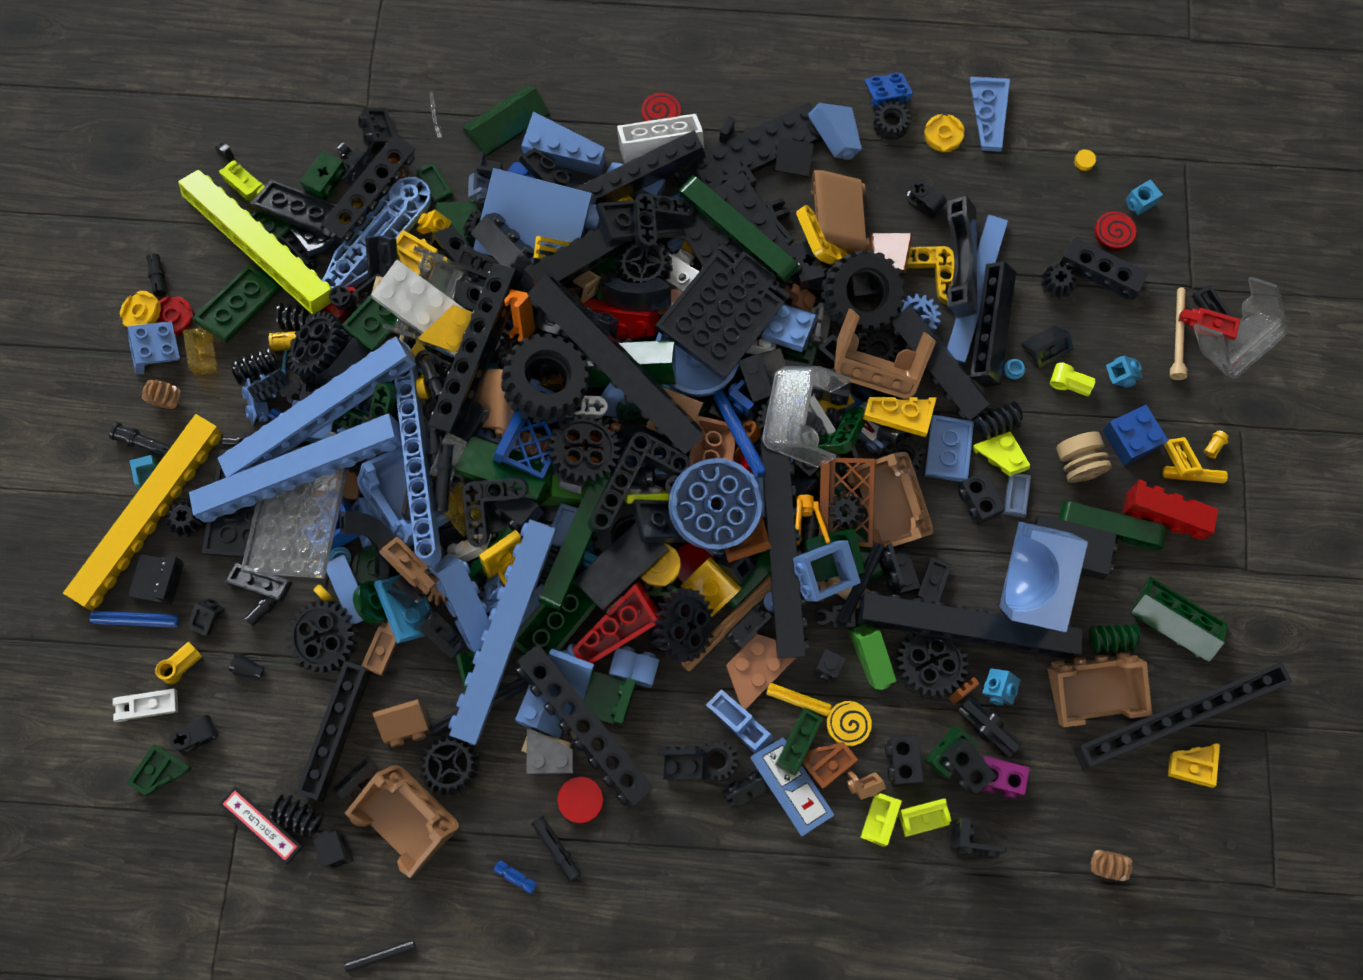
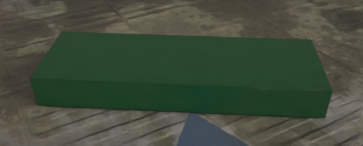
[775,707,823,776]

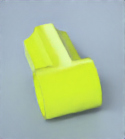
[1050,363,1095,397]

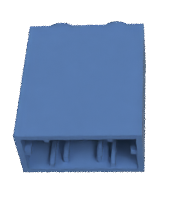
[473,168,601,260]

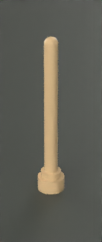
[1170,287,1187,380]

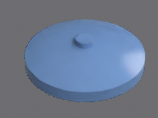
[656,333,739,397]

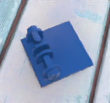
[864,73,913,108]

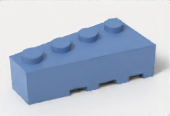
[522,112,606,177]
[427,555,491,652]

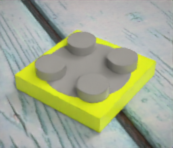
[616,481,669,504]

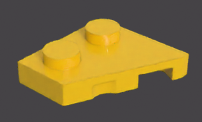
[418,305,472,353]
[1168,744,1220,788]

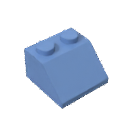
[515,685,572,739]

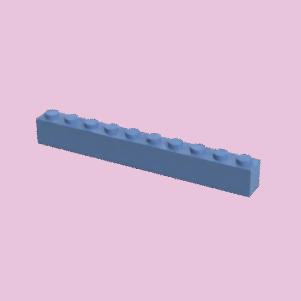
[218,337,416,477]
[189,413,402,522]
[448,519,558,745]

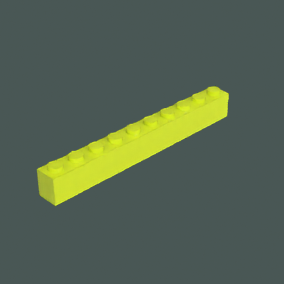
[178,170,332,314]

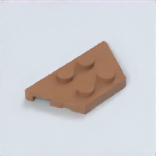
[726,634,796,710]

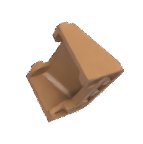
[811,170,870,254]
[466,369,515,437]
[847,452,933,548]
[345,765,459,878]

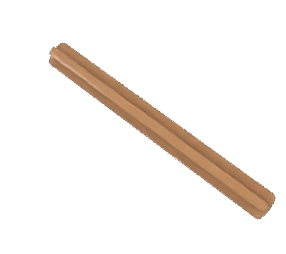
[681,575,772,671]

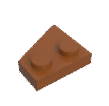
[803,742,859,790]

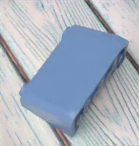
[357,446,454,547]

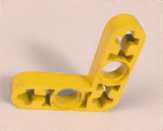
[796,205,848,266]
[907,246,954,305]

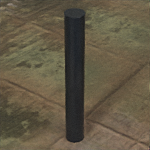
[344,940,416,972]

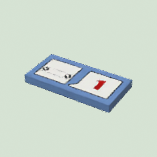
[750,738,834,836]

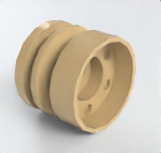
[1056,431,1112,483]

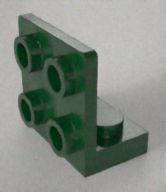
[584,672,636,727]

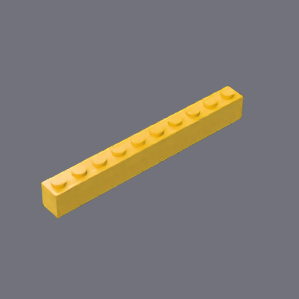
[63,414,223,611]

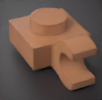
[784,284,816,312]

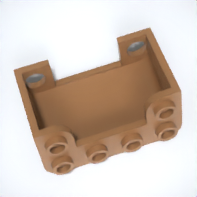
[1047,652,1152,727]

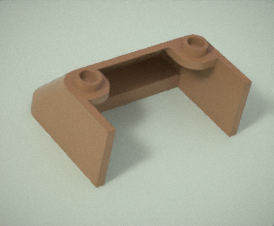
[834,308,936,399]

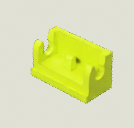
[219,160,265,203]
[860,793,902,847]
[898,798,951,837]

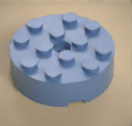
[669,458,762,550]

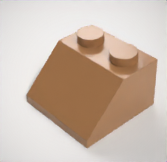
[373,699,432,747]

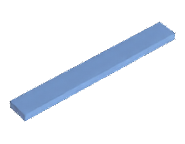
[947,215,1008,365]

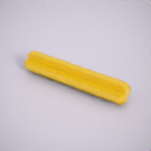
[1163,466,1228,483]
[766,683,831,716]

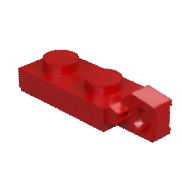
[1178,307,1240,341]

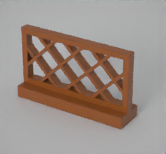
[819,457,875,547]

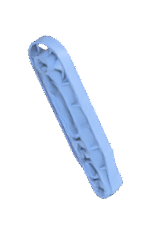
[322,177,432,289]

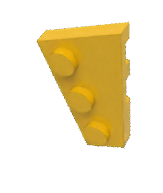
[863,397,936,437]

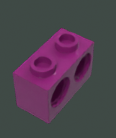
[976,756,1029,799]

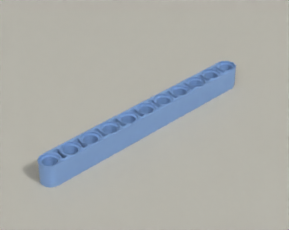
[394,342,441,566]

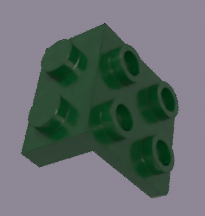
[805,529,864,582]

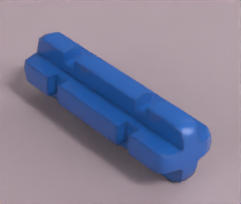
[494,861,537,894]

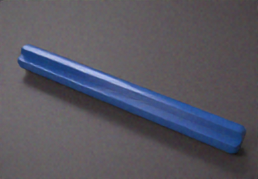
[713,390,766,478]

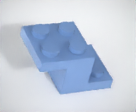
[762,304,818,352]

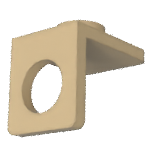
[572,271,601,303]

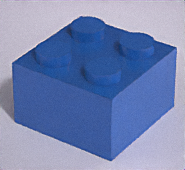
[1103,405,1168,466]

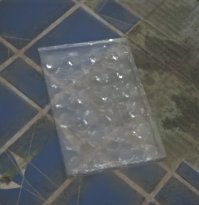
[240,448,349,578]

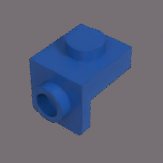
[728,379,754,417]

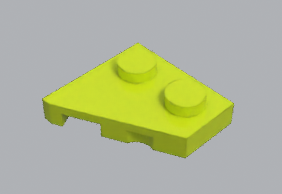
[973,431,1030,476]

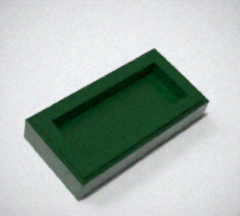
[416,162,453,205]

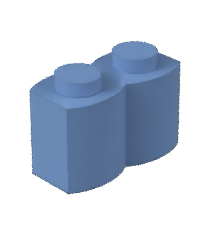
[609,646,659,688]

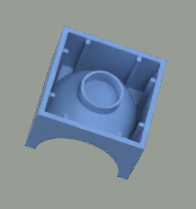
[999,522,1088,632]

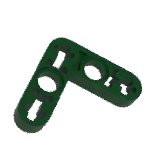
[334,381,397,430]
[793,406,866,455]

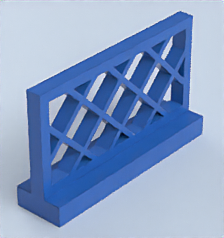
[492,378,572,479]

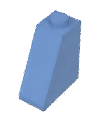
[809,103,862,160]

